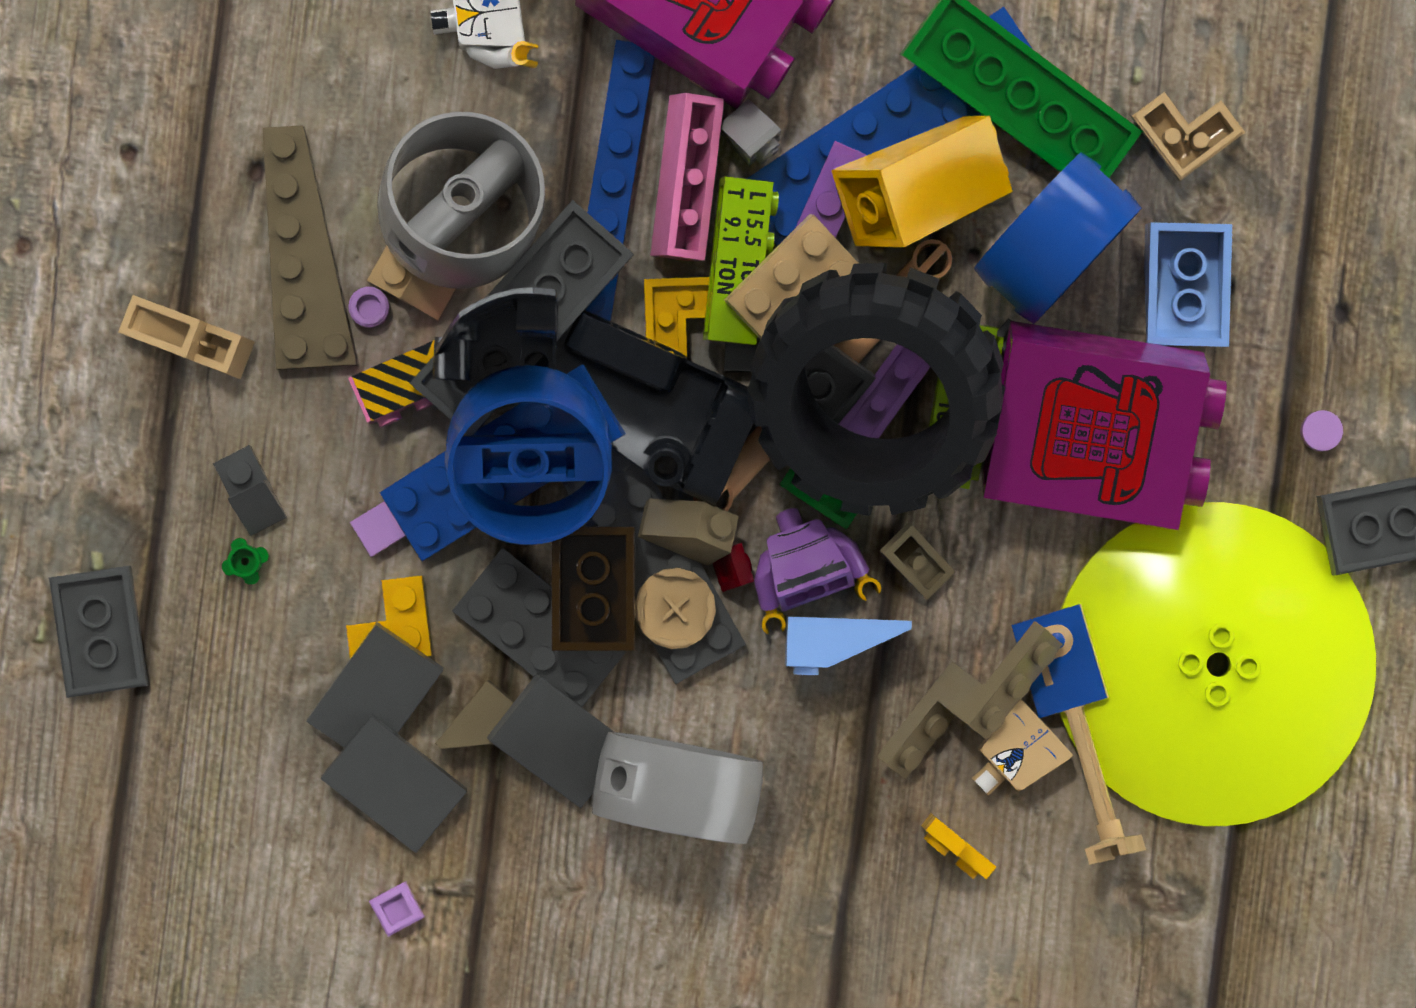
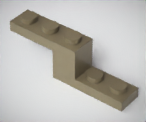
[876,621,1063,779]

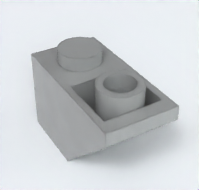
[720,99,781,167]

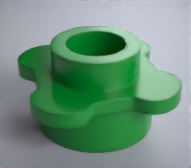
[222,538,269,585]

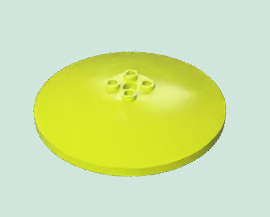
[1059,502,1376,826]

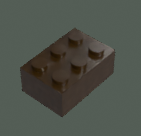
[552,527,635,651]

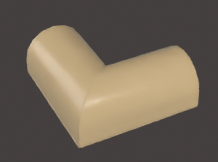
[1131,92,1245,182]

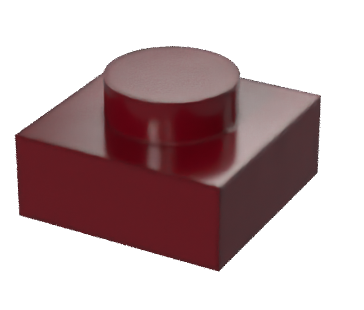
[712,543,754,592]

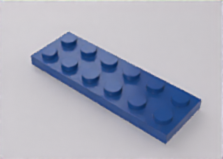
[379,365,626,561]

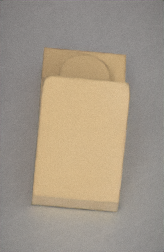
[367,245,456,321]

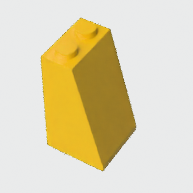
[831,116,1013,247]

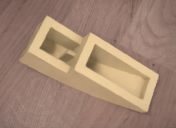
[118,295,255,379]

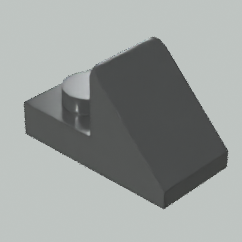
[213,445,287,536]

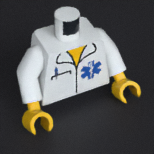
[431,0,538,69]

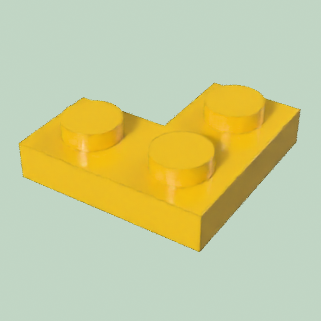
[644,277,709,356]
[346,575,433,658]
[921,813,996,880]

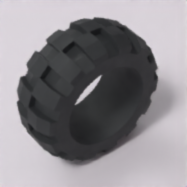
[747,263,1005,516]

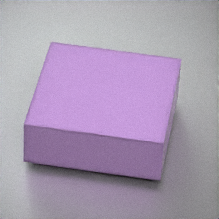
[350,501,406,557]
[369,881,425,937]

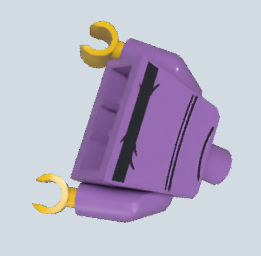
[754,508,882,635]

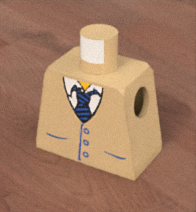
[972,699,1073,796]

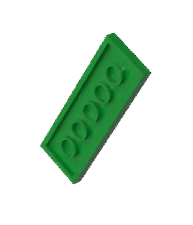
[900,0,1143,178]

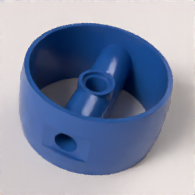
[974,152,1142,324]
[445,365,612,545]

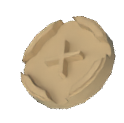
[635,568,716,649]

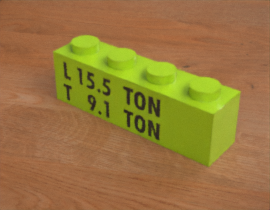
[703,177,779,345]

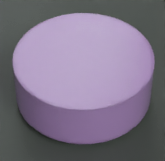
[348,287,390,328]
[1300,410,1343,451]

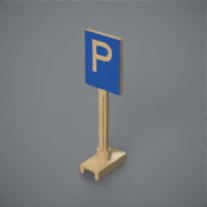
[1011,604,1146,865]

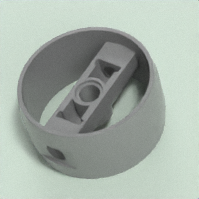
[377,112,545,289]
[592,732,763,844]

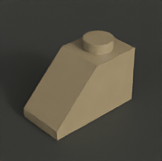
[638,498,739,566]
[435,680,515,749]

